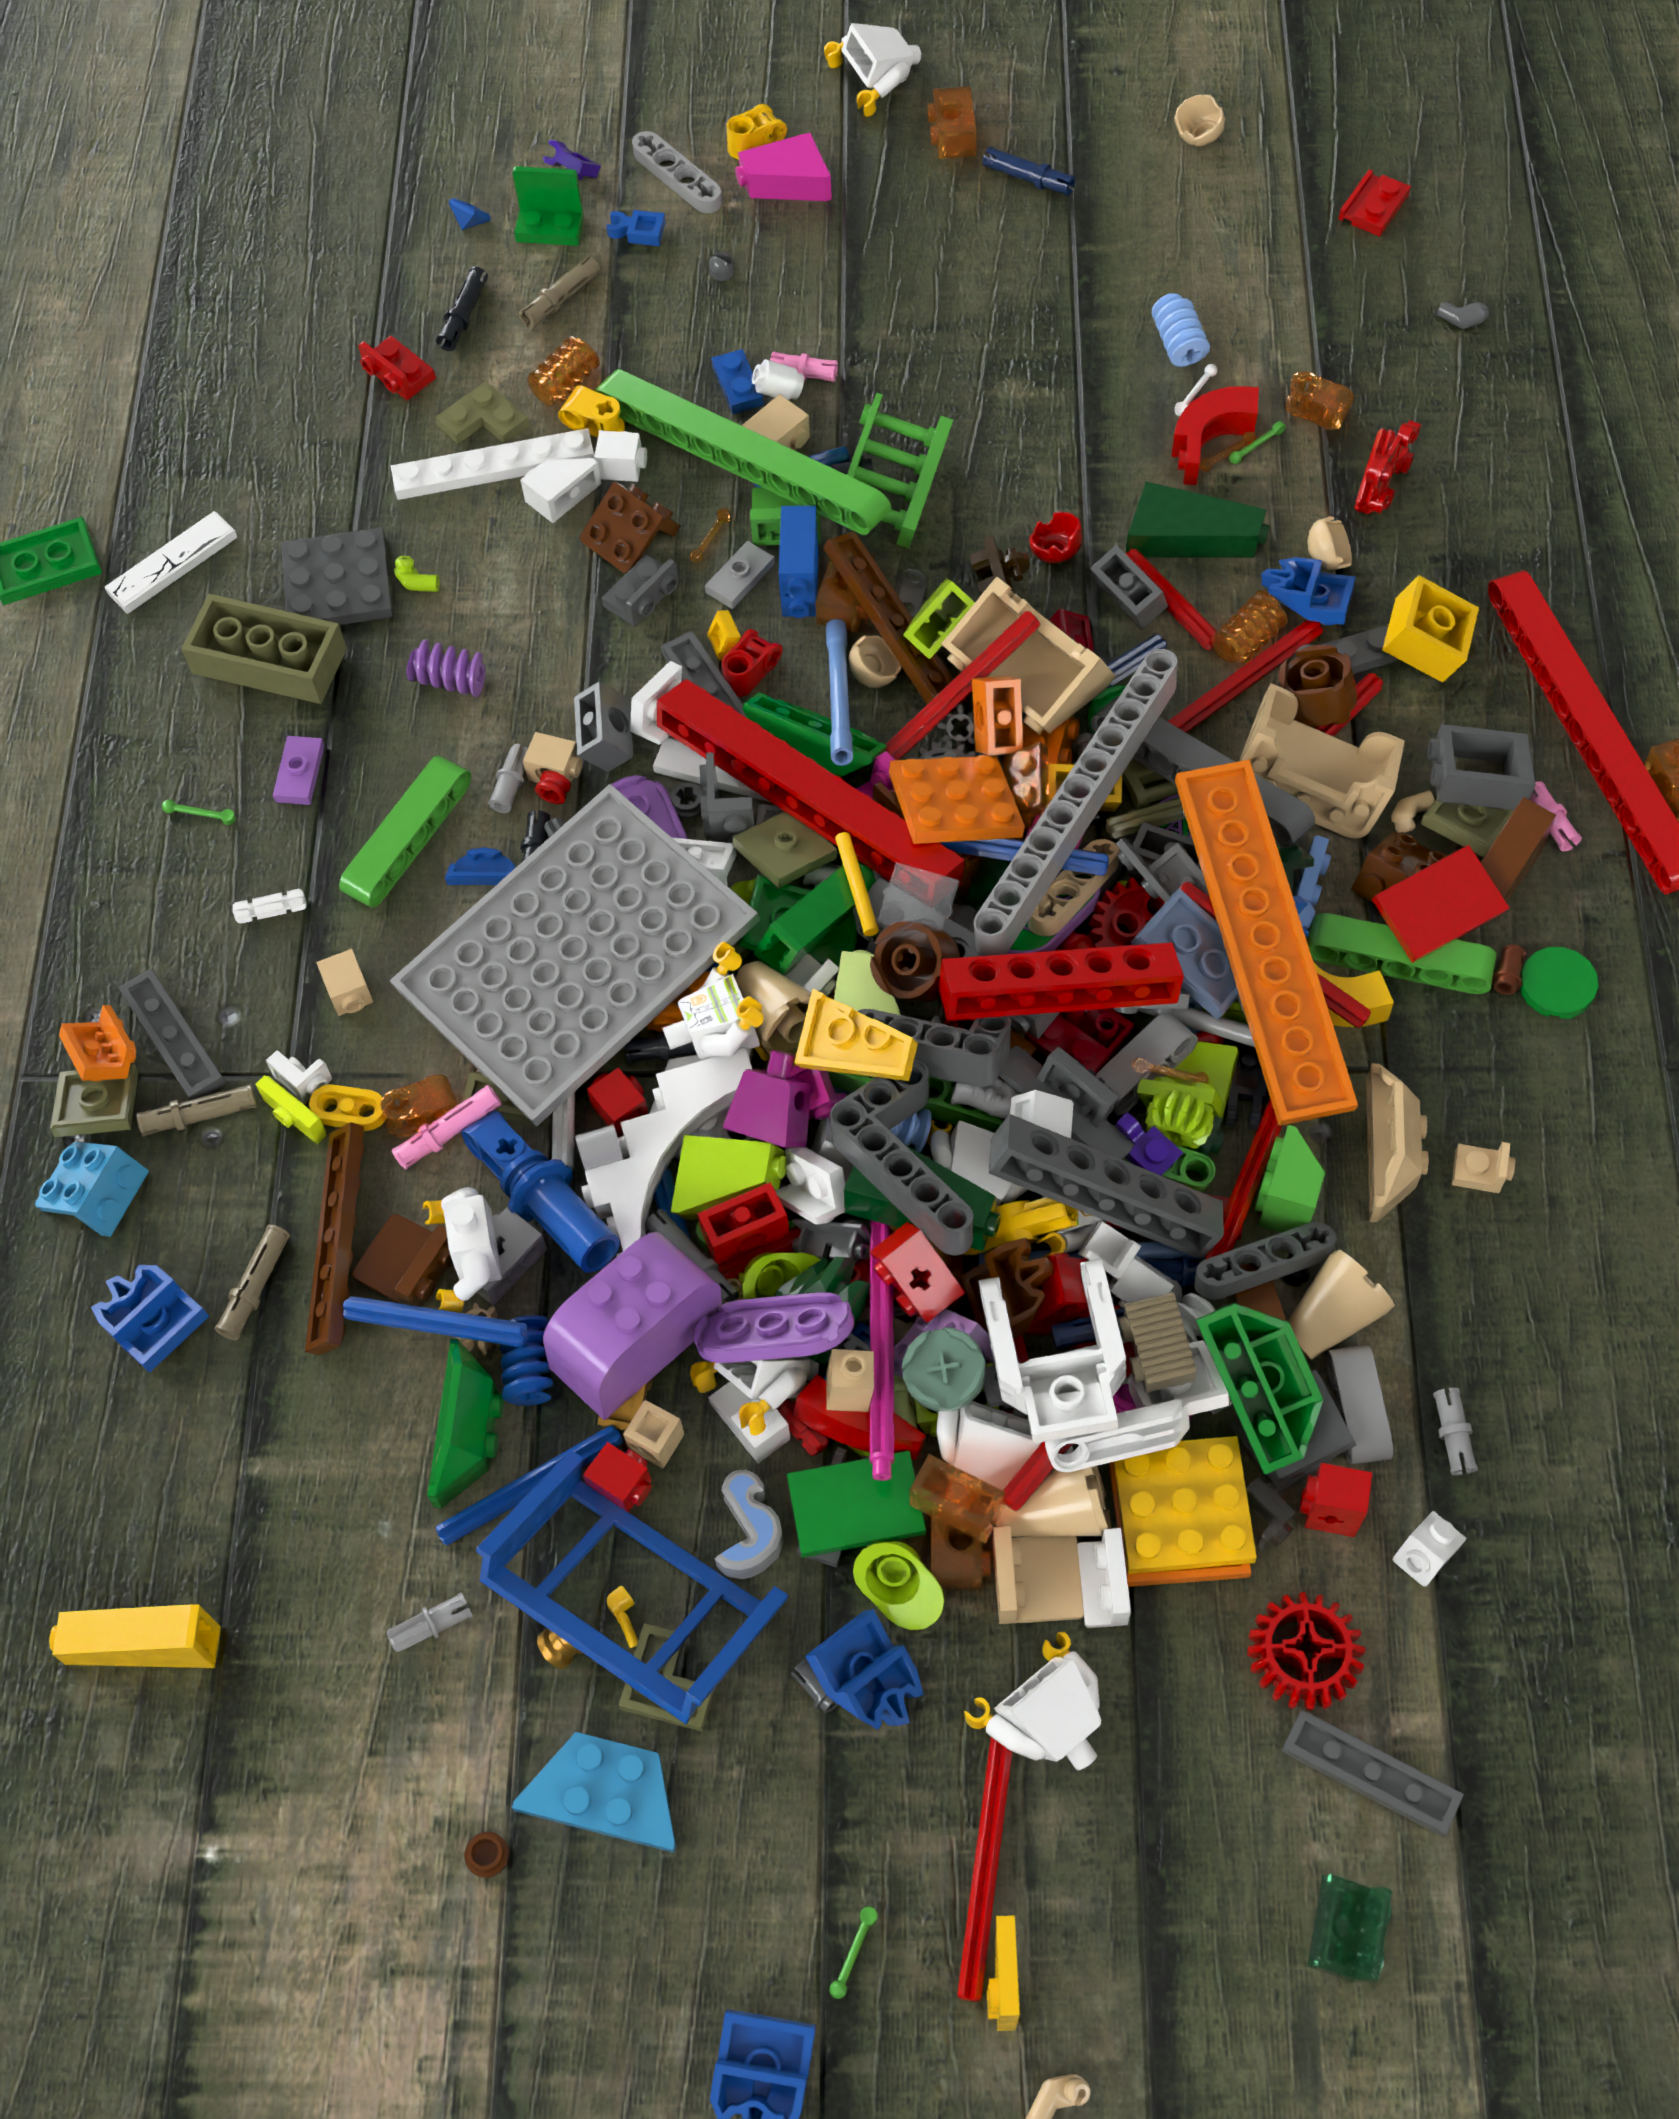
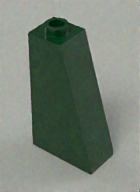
[1125,481,1270,558]
[843,1144,1001,1251]

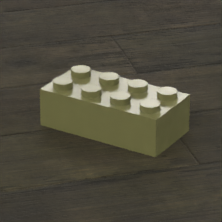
[181,594,347,704]

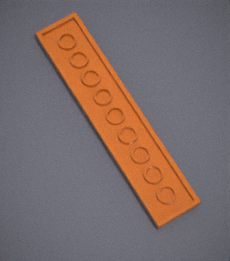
[1175,759,1358,1126]

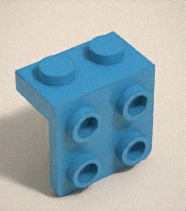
[35,1142,149,1237]

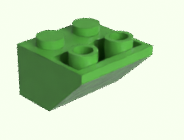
[1255,1125,1325,1233]

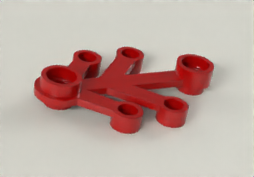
[1365,420,1422,514]

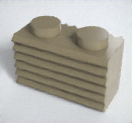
[1118,1292,1197,1393]

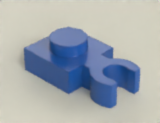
[606,210,666,246]

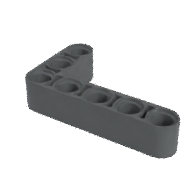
[830,1059,973,1255]

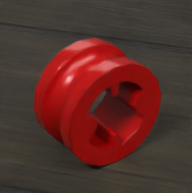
[535,771,572,805]

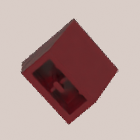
[1025,1008,1134,1076]

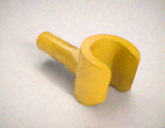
[607,1586,638,1649]

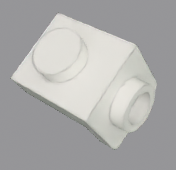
[786,954,839,997]
[1393,1511,1467,1587]

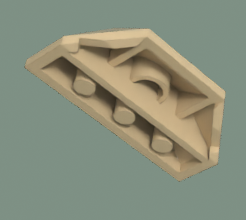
[1366,1063,1429,1222]

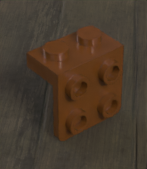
[580,481,681,573]
[1351,832,1447,903]
[352,1214,453,1307]

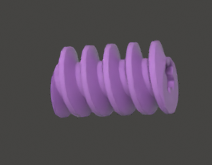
[406,639,486,697]

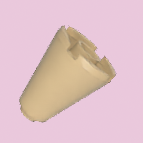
[735,961,811,1059]
[1288,1250,1395,1361]
[992,1466,1112,1537]

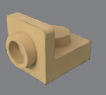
[1452,1142,1515,1193]

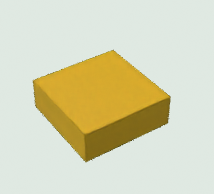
[707,610,741,661]

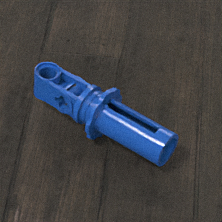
[461,1110,620,1273]

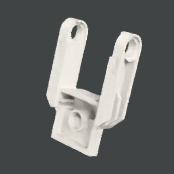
[979,1259,1126,1443]
[1045,1340,1229,1472]

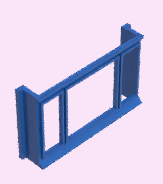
[476,1450,788,1724]

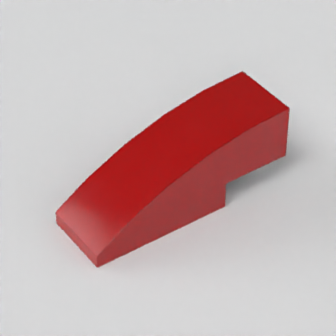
[793,1375,926,1460]

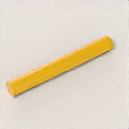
[835,832,879,936]

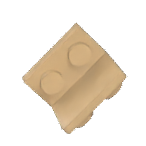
[992,1526,1084,1624]

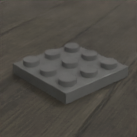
[281,527,393,625]

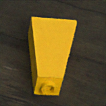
[49,1604,221,1668]

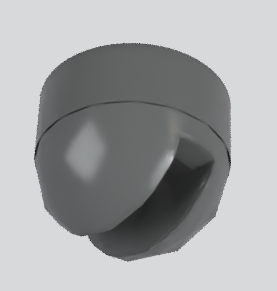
[709,251,735,281]

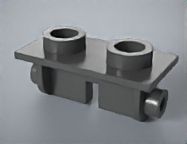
[792,1219,871,1263]

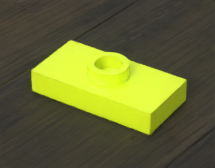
[255,1075,327,1145]

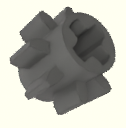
[936,704,975,748]

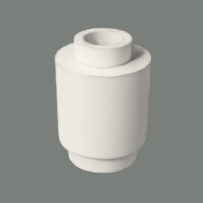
[752,359,804,400]

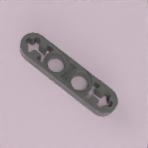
[1194,1222,1336,1300]

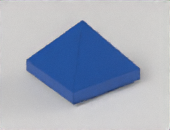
[449,198,491,230]

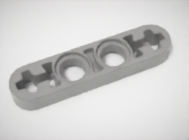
[632,131,722,214]

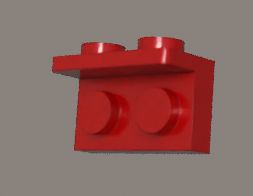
[358,336,436,400]

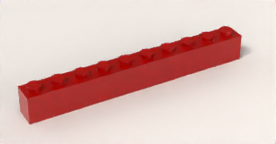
[657,679,965,909]

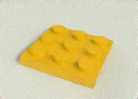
[1113,1436,1257,1574]

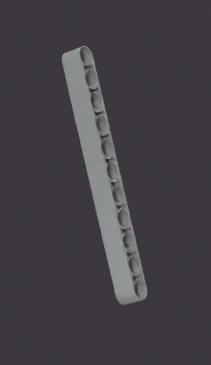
[974,649,1178,956]

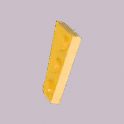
[794,988,918,1081]
[987,1916,1020,2031]

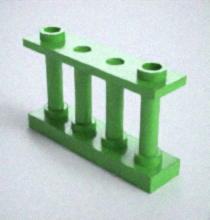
[833,392,953,548]

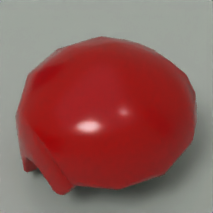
[1029,511,1082,564]

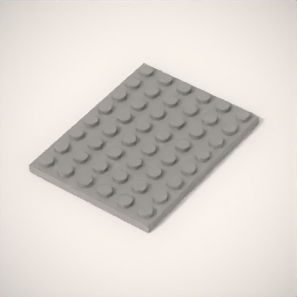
[390,784,760,1127]

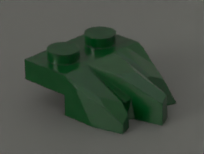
[774,1256,870,1365]

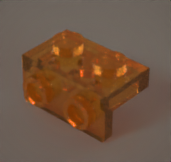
[1003,741,1049,833]

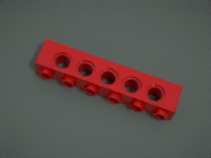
[938,942,1184,1021]

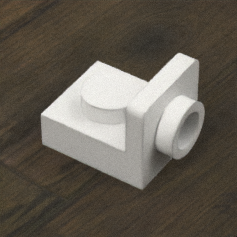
[266,1050,332,1105]

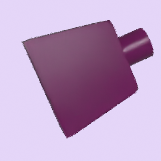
[723,1050,811,1147]

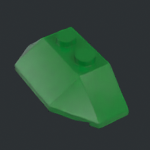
[742,692,887,777]
[1196,1303,1323,1475]
[427,1338,504,1508]

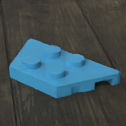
[512,1732,676,1853]

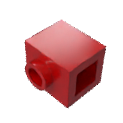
[587,1067,649,1137]
[583,1442,652,1512]

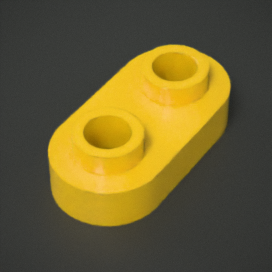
[309,1084,387,1131]

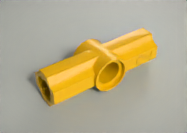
[964,1197,1079,1255]

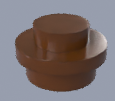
[464,1832,509,1878]

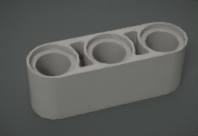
[1095,1014,1198,1116]
[575,1125,623,1171]
[1326,1345,1393,1465]

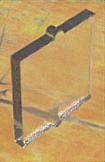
[877,862,960,930]

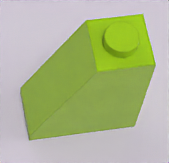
[903,579,975,659]
[671,1135,787,1221]

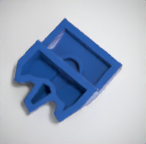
[1261,557,1356,625]
[91,1265,209,1373]
[805,1609,924,1730]
[710,2009,816,2119]

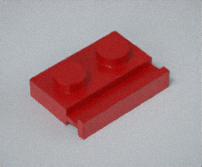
[1338,169,1411,237]

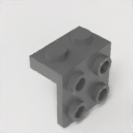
[699,752,755,852]

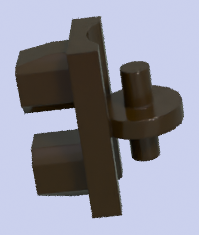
[970,535,1030,596]

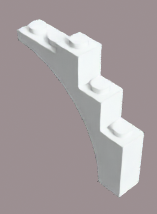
[581,1047,752,1256]

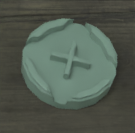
[902,1327,986,1411]

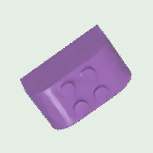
[543,1232,722,1421]

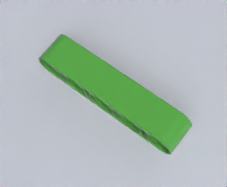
[339,755,472,908]
[1307,913,1496,994]

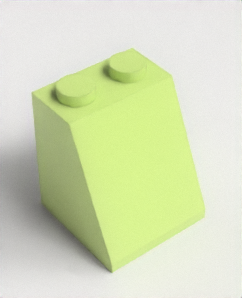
[834,950,900,1015]

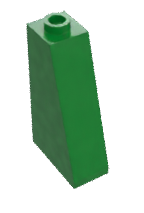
[753,863,877,976]

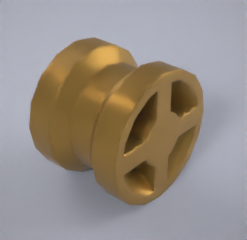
[537,1629,582,1669]

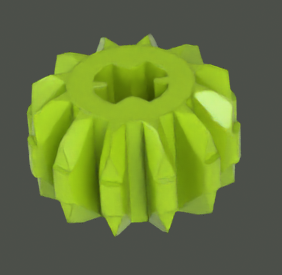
[1145,1090,1214,1149]

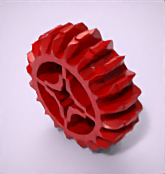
[1247,1592,1366,1711]

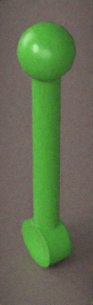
[1229,421,1286,464]
[162,799,236,825]
[829,1907,878,1999]

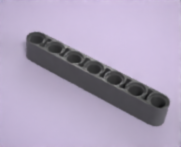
[1091,696,1315,848]

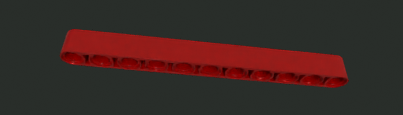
[1488,570,1679,894]

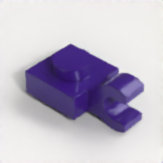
[542,140,601,180]
[1115,1112,1183,1176]

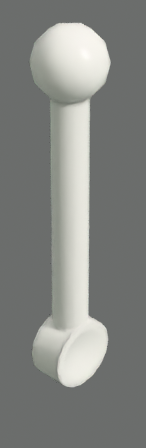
[1175,364,1218,416]

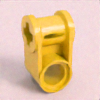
[727,104,787,159]
[558,385,625,438]

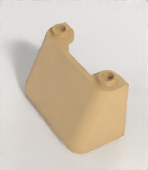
[941,577,1116,734]
[1239,683,1405,839]

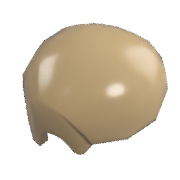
[1175,95,1225,147]
[1307,516,1352,571]
[848,635,902,688]

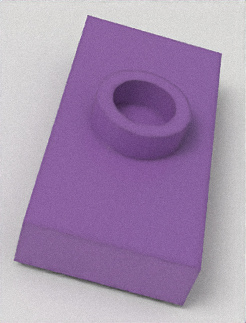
[273,736,325,805]

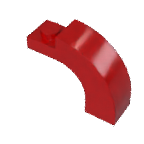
[1171,386,1259,485]

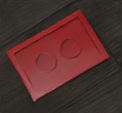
[1372,845,1510,963]

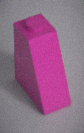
[735,132,832,201]

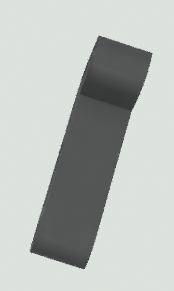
[857,1009,1011,1087]

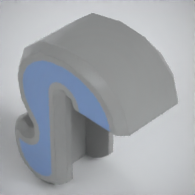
[715,1470,784,1579]

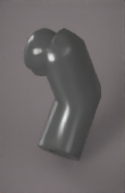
[1437,301,1489,329]

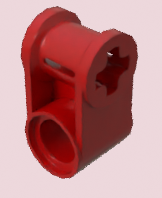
[722,628,783,697]

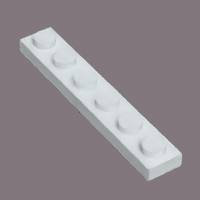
[391,428,595,500]

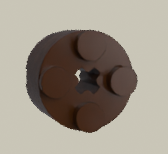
[1278,645,1358,726]
[870,921,960,1002]

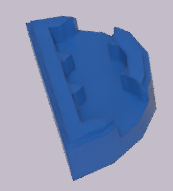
[445,847,516,885]

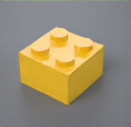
[1382,575,1479,683]

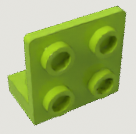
[1137,1041,1239,1121]

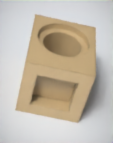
[523,732,583,783]
[316,949,373,1016]
[826,1349,874,1412]
[623,1400,684,1469]

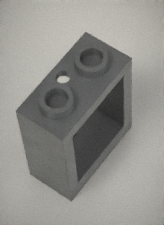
[1427,724,1536,810]

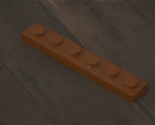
[823,531,968,712]
[305,1122,364,1356]

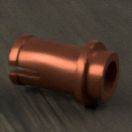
[1492,945,1527,995]

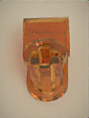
[1285,371,1354,430]
[381,1075,458,1137]

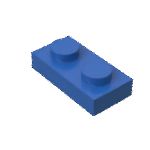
[711,349,764,415]

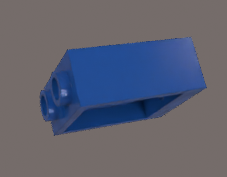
[779,506,819,618]

